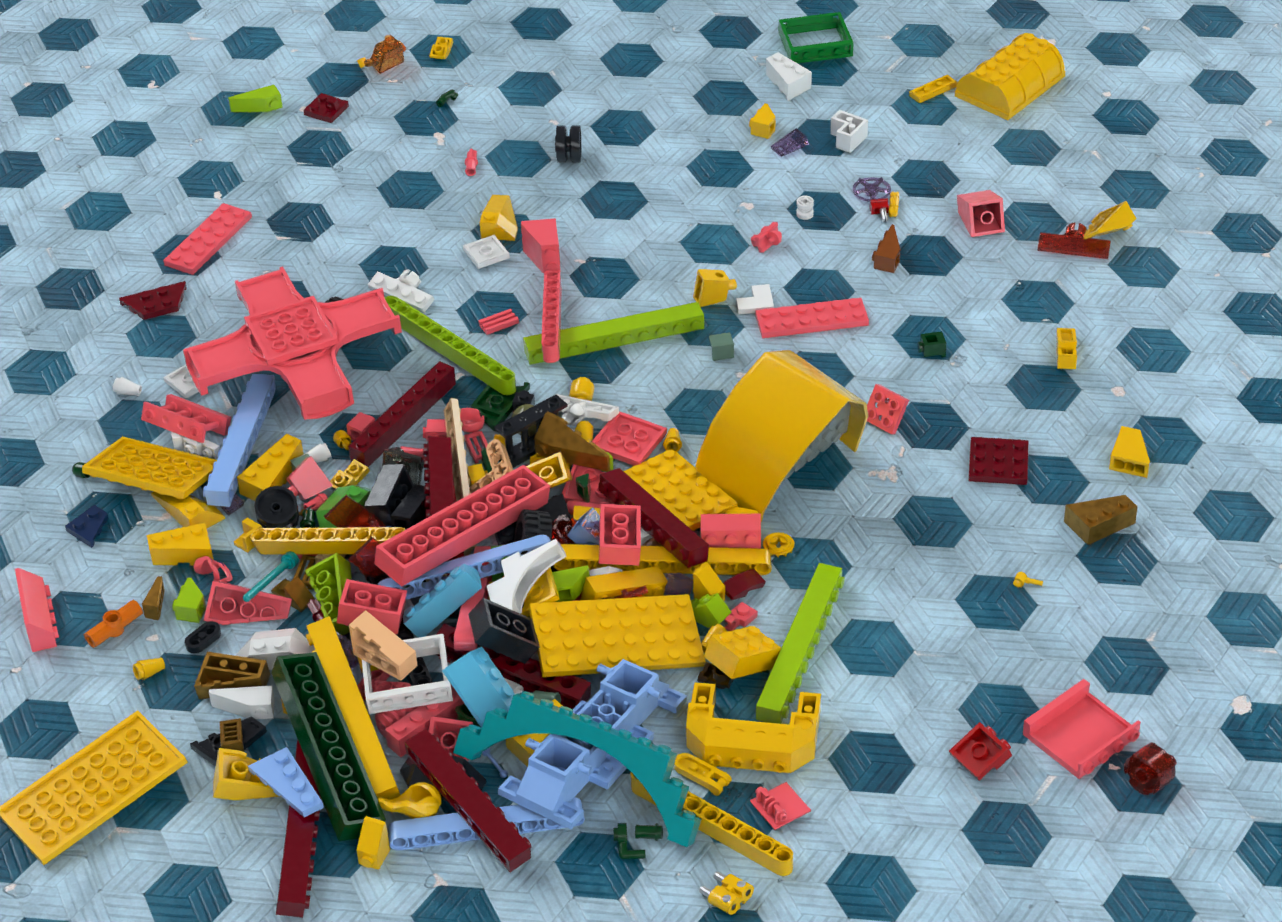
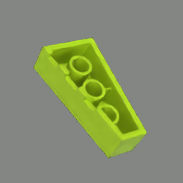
[305,553,352,635]

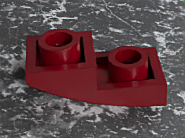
[723,568,766,600]

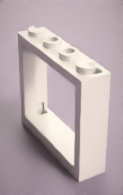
[362,634,453,714]

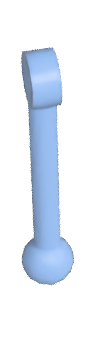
[482,748,508,778]

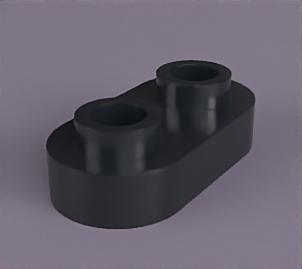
[184,621,221,653]

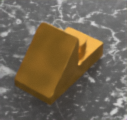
[271,576,315,612]

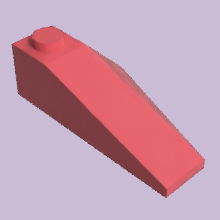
[203,580,292,625]

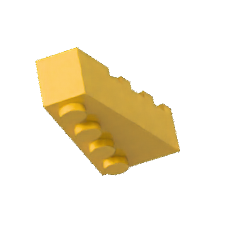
[237,434,304,501]
[581,566,668,600]

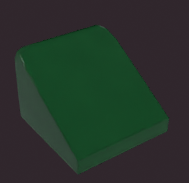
[576,474,591,503]

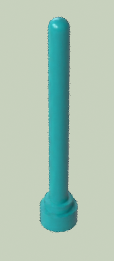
[243,551,299,602]

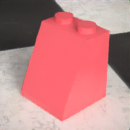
[957,190,1005,237]
[521,218,561,273]

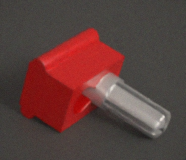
[870,198,889,222]

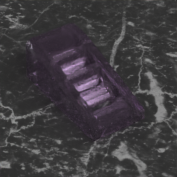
[771,128,808,157]

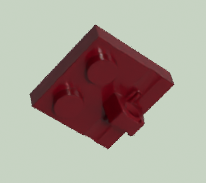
[303,93,349,123]

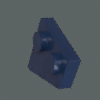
[65,505,109,548]

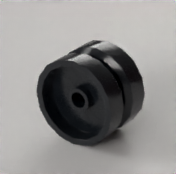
[555,125,582,163]
[254,486,300,528]

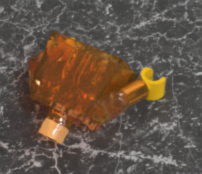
[357,35,406,74]

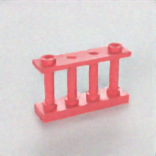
[141,394,231,443]

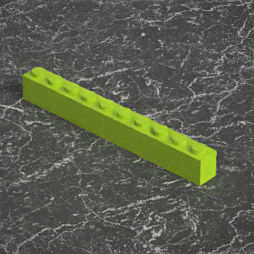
[523,302,704,365]
[756,563,845,724]

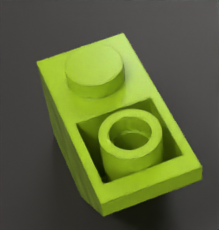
[552,565,590,602]
[172,577,206,623]
[691,593,732,628]

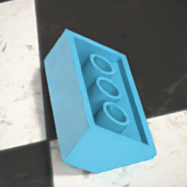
[403,564,482,638]
[442,647,515,728]

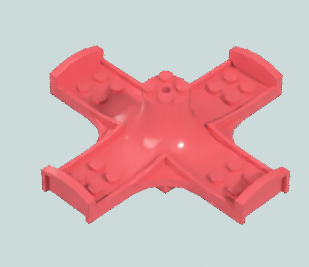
[183,266,402,420]

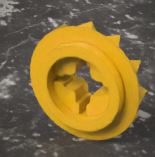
[763,532,794,557]

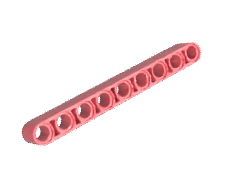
[541,269,562,363]
[454,546,492,651]

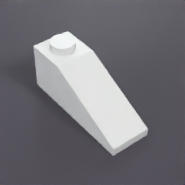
[209,686,275,719]

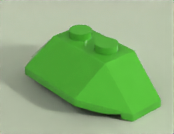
[316,485,371,528]

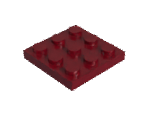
[969,437,1029,485]

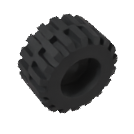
[514,509,552,554]

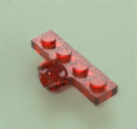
[1038,222,1111,259]

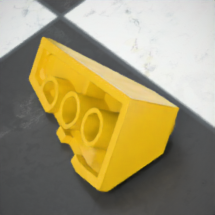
[480,195,518,241]
[490,452,572,488]
[151,492,225,528]
[213,748,282,800]

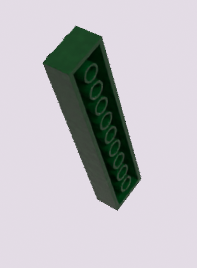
[271,652,386,841]

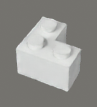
[831,110,868,153]

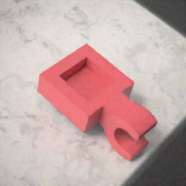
[724,602,758,631]

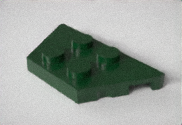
[471,382,530,432]

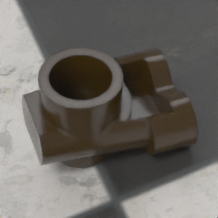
[697,662,734,689]

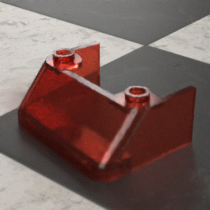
[324,494,386,577]

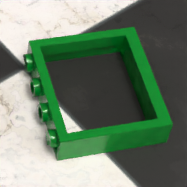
[778,12,854,64]

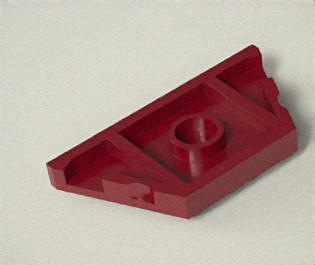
[119,281,187,320]

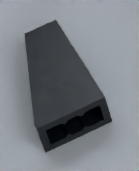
[391,484,428,529]

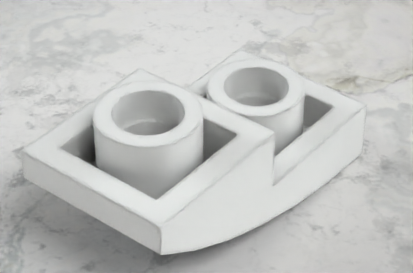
[183,437,220,460]

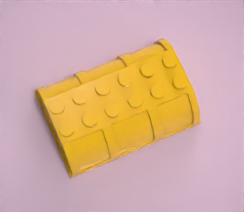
[955,33,1065,120]

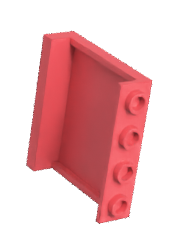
[1023,679,1141,779]

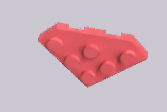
[562,464,615,505]

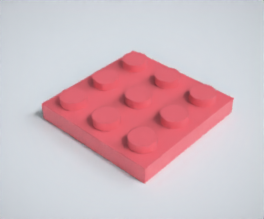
[592,411,667,466]

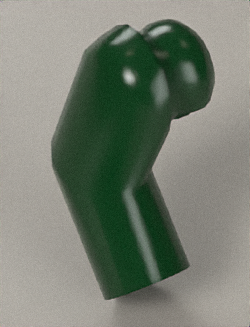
[436,89,458,107]

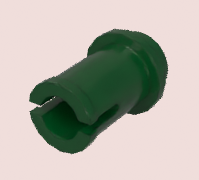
[300,508,315,528]
[635,823,663,841]

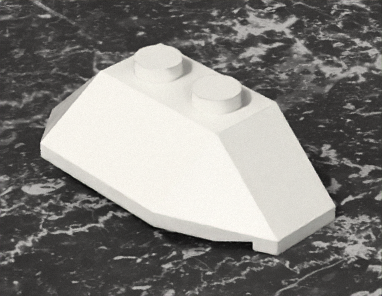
[236,628,315,670]

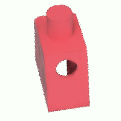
[287,456,333,501]

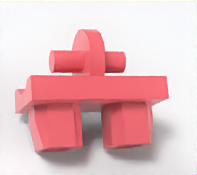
[751,222,782,253]

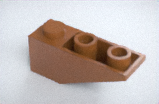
[872,224,900,273]

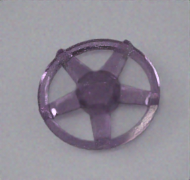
[853,177,891,202]

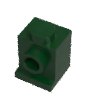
[917,331,946,357]

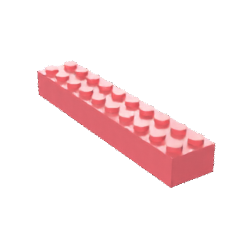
[374,465,551,587]

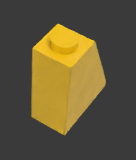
[1109,426,1150,478]

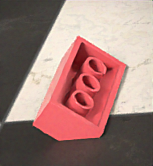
[15,568,59,652]

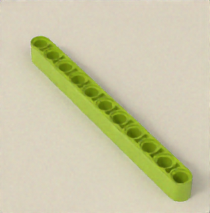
[385,296,516,395]

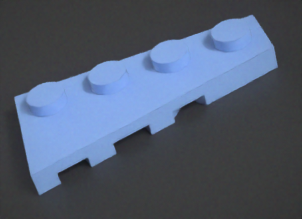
[248,747,324,817]

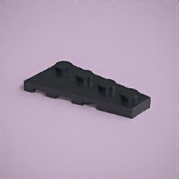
[495,493,573,546]

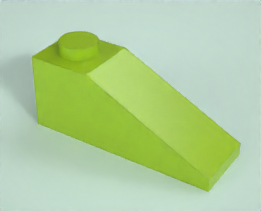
[228,84,283,112]

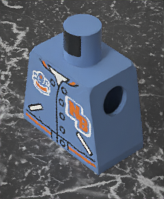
[567,508,600,545]

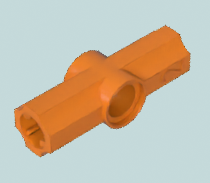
[84,599,143,648]

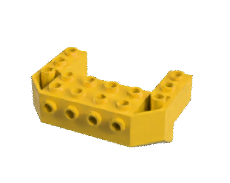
[686,682,821,773]

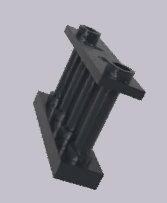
[494,394,568,468]

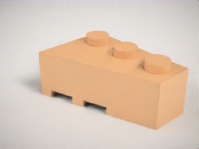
[349,610,418,681]

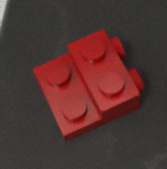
[949,722,1012,781]

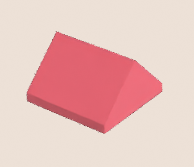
[429,716,473,761]

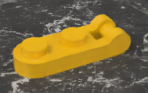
[674,753,732,796]

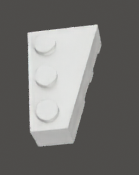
[766,52,812,101]

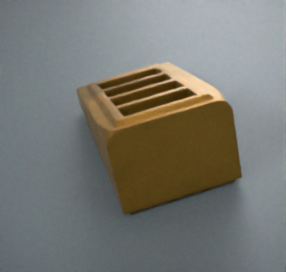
[142,576,165,620]
[220,718,244,752]

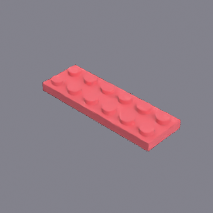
[163,203,252,275]
[755,298,869,339]

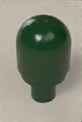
[72,462,90,478]

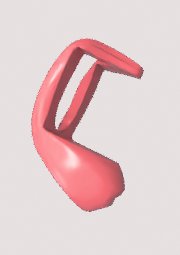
[194,556,233,583]

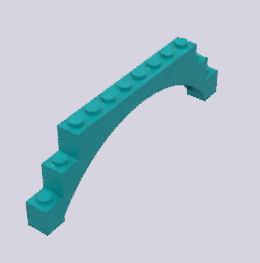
[453,691,702,847]

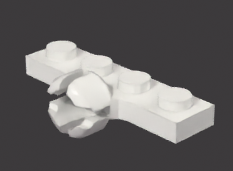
[367,269,434,313]
[555,394,619,426]

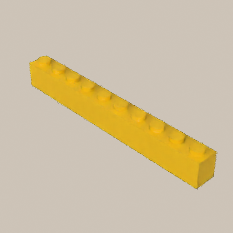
[306,616,401,799]

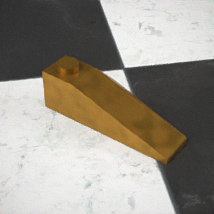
[534,411,610,471]

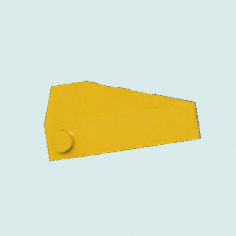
[1083,201,1137,239]

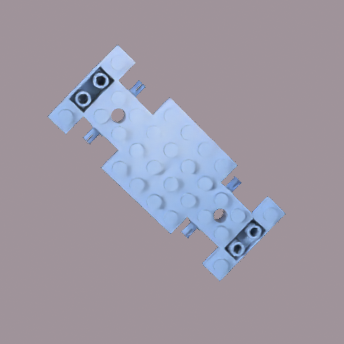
[498,659,687,830]

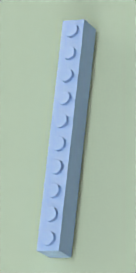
[203,374,276,507]

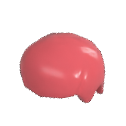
[460,408,484,433]

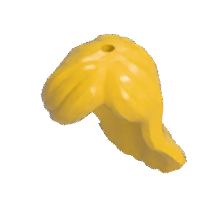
[377,782,441,819]

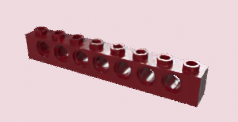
[436,624,591,710]

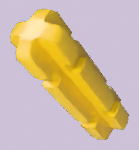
[888,191,899,217]

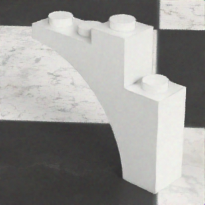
[487,539,566,614]

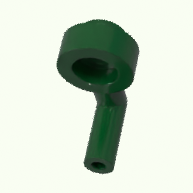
[613,823,646,859]

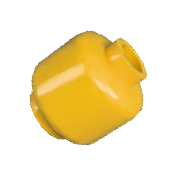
[569,377,595,401]

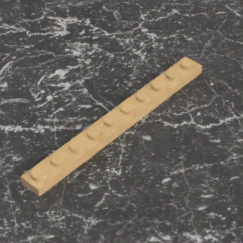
[444,398,477,556]

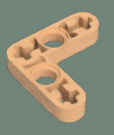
[469,439,513,493]

